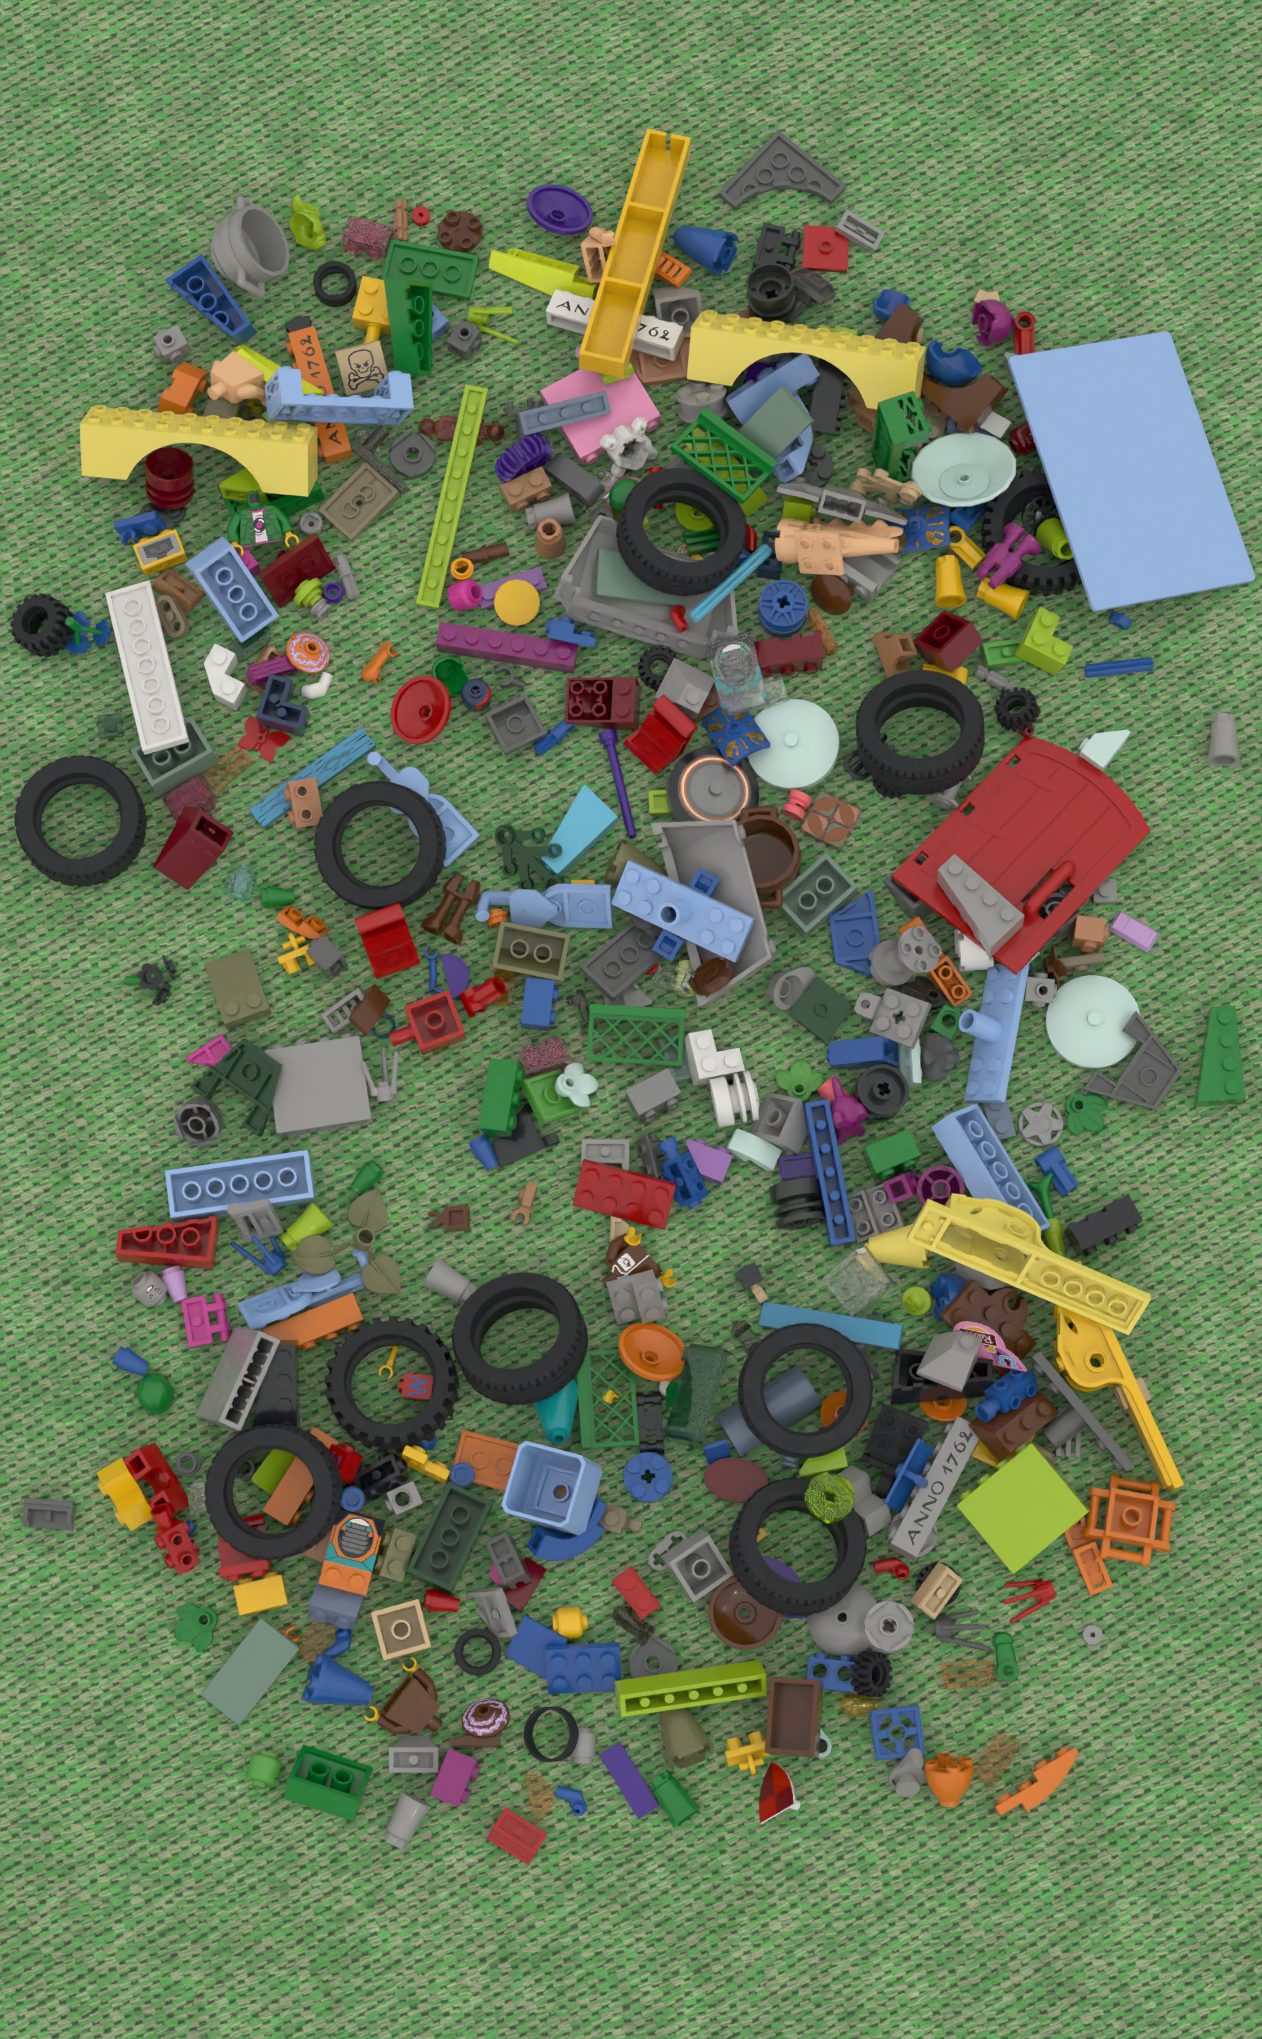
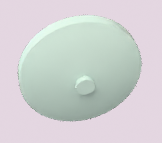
[748,699,840,791]
[1045,975,1140,1069]

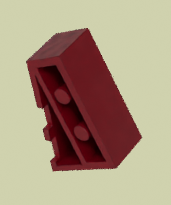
[750,630,824,678]

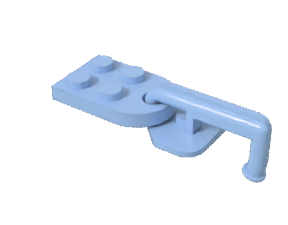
[367,752,481,868]
[476,884,613,928]
[237,1249,369,1330]

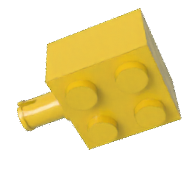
[352,276,391,344]

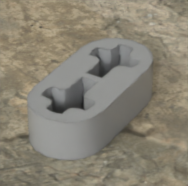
[648,1531,687,1571]

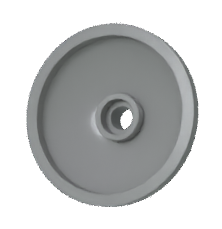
[807,1584,877,1657]

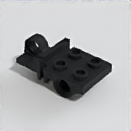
[861,1403,929,1497]

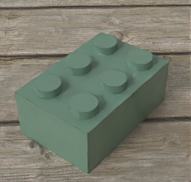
[131,716,218,797]
[776,853,858,939]

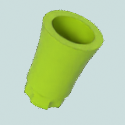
[1036,518,1073,560]
[280,1201,335,1253]

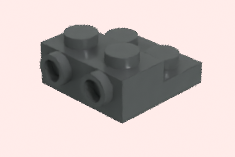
[485,694,547,756]

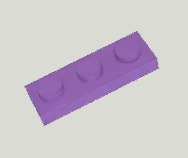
[480,566,547,611]

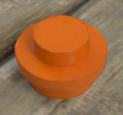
[485,909,508,928]

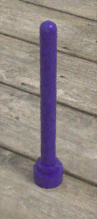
[598,729,637,839]

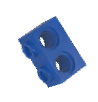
[806,1653,855,1693]

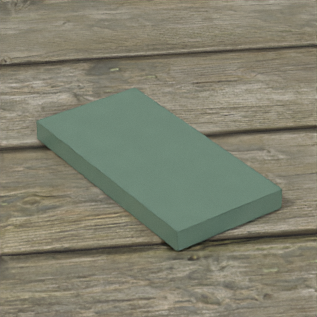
[734,386,814,478]
[594,549,688,607]
[201,1617,300,1725]

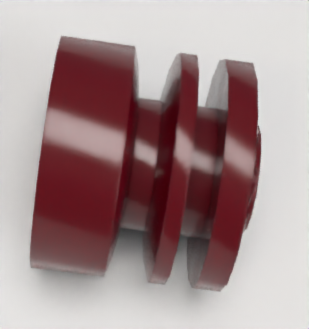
[145,447,194,509]

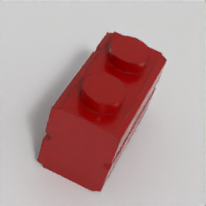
[612,1566,661,1621]

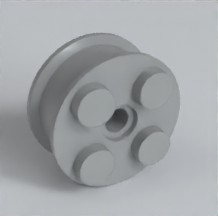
[676,380,729,424]

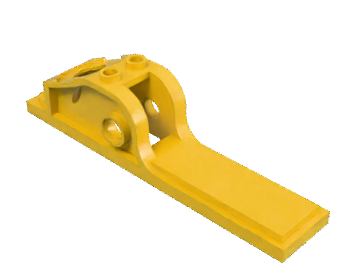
[1052,1261,1184,1493]

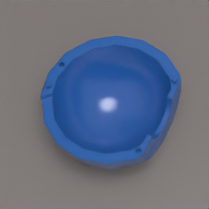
[926,339,982,387]

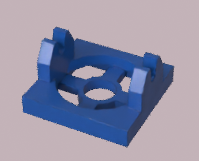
[869,1705,925,1761]

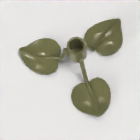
[292,1189,401,1295]

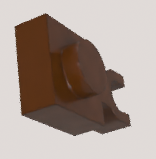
[428,1205,470,1232]

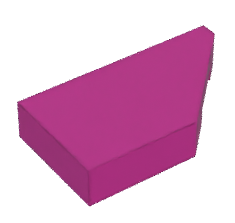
[185,1034,231,1067]

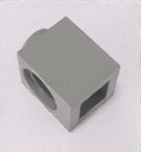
[384,1481,423,1515]

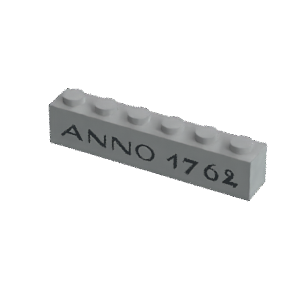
[887,1417,979,1561]

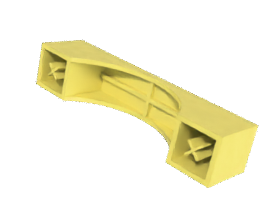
[687,310,926,411]
[80,405,318,497]

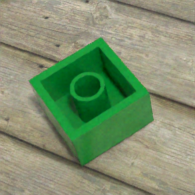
[863,1129,921,1182]

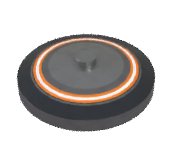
[666,747,759,822]

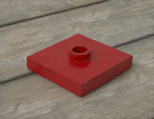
[802,225,849,273]

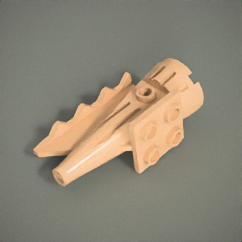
[775,517,903,575]

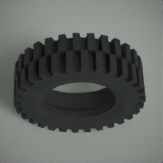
[981,466,1083,597]

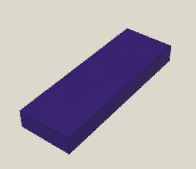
[599,1742,659,1819]

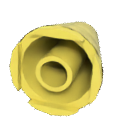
[865,1223,932,1269]

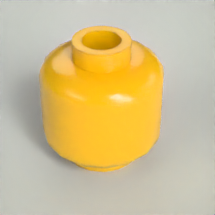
[552,1607,588,1639]

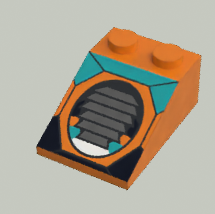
[318,1508,386,1596]

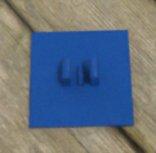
[504,1615,568,1679]

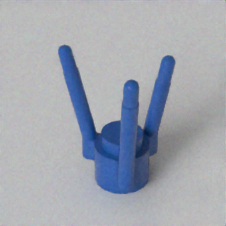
[230,1235,287,1276]

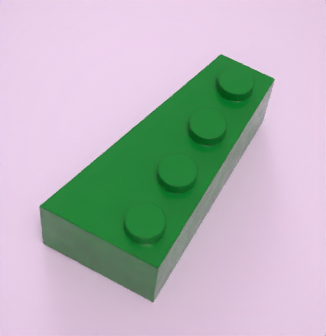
[384,280,433,376]
[1194,1005,1245,1107]

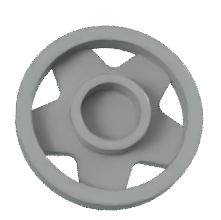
[1018,1102,1063,1147]

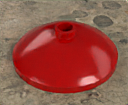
[391,675,451,745]

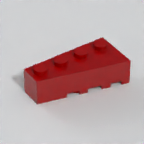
[115,1216,220,1270]

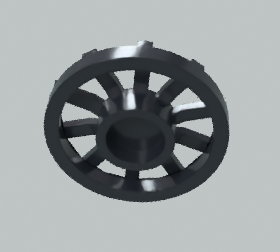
[1021,494,1061,536]

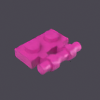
[181,1293,231,1348]

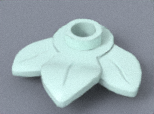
[555,1062,599,1107]

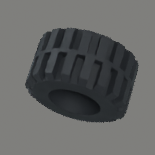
[10,593,74,657]

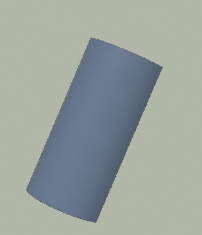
[714,1365,822,1458]

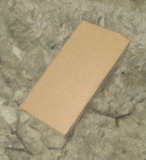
[910,1563,963,1620]

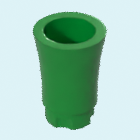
[649,1770,701,1828]

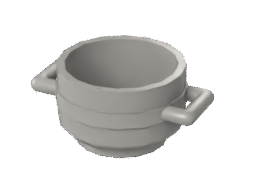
[210,196,290,298]

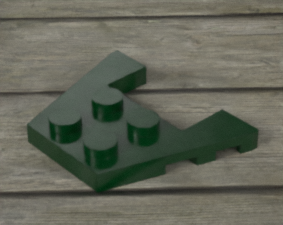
[190,1039,283,1137]

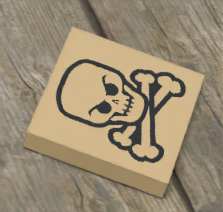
[335,340,388,396]

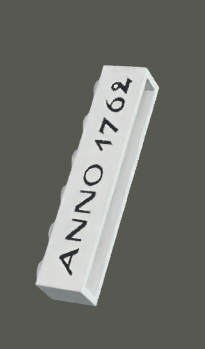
[546,289,684,361]

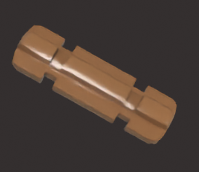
[394,199,408,242]

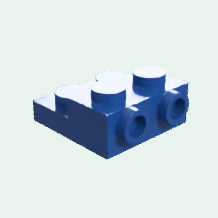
[546,616,600,648]

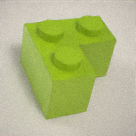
[1015,607,1073,676]

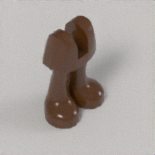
[420,872,481,945]

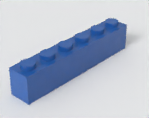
[803,1099,855,1247]

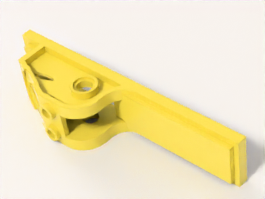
[906,1193,1151,1335]

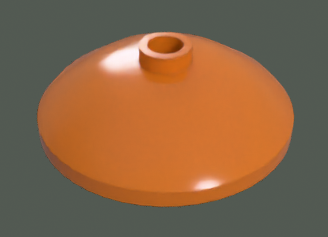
[618,1322,688,1382]

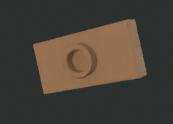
[873,632,918,678]

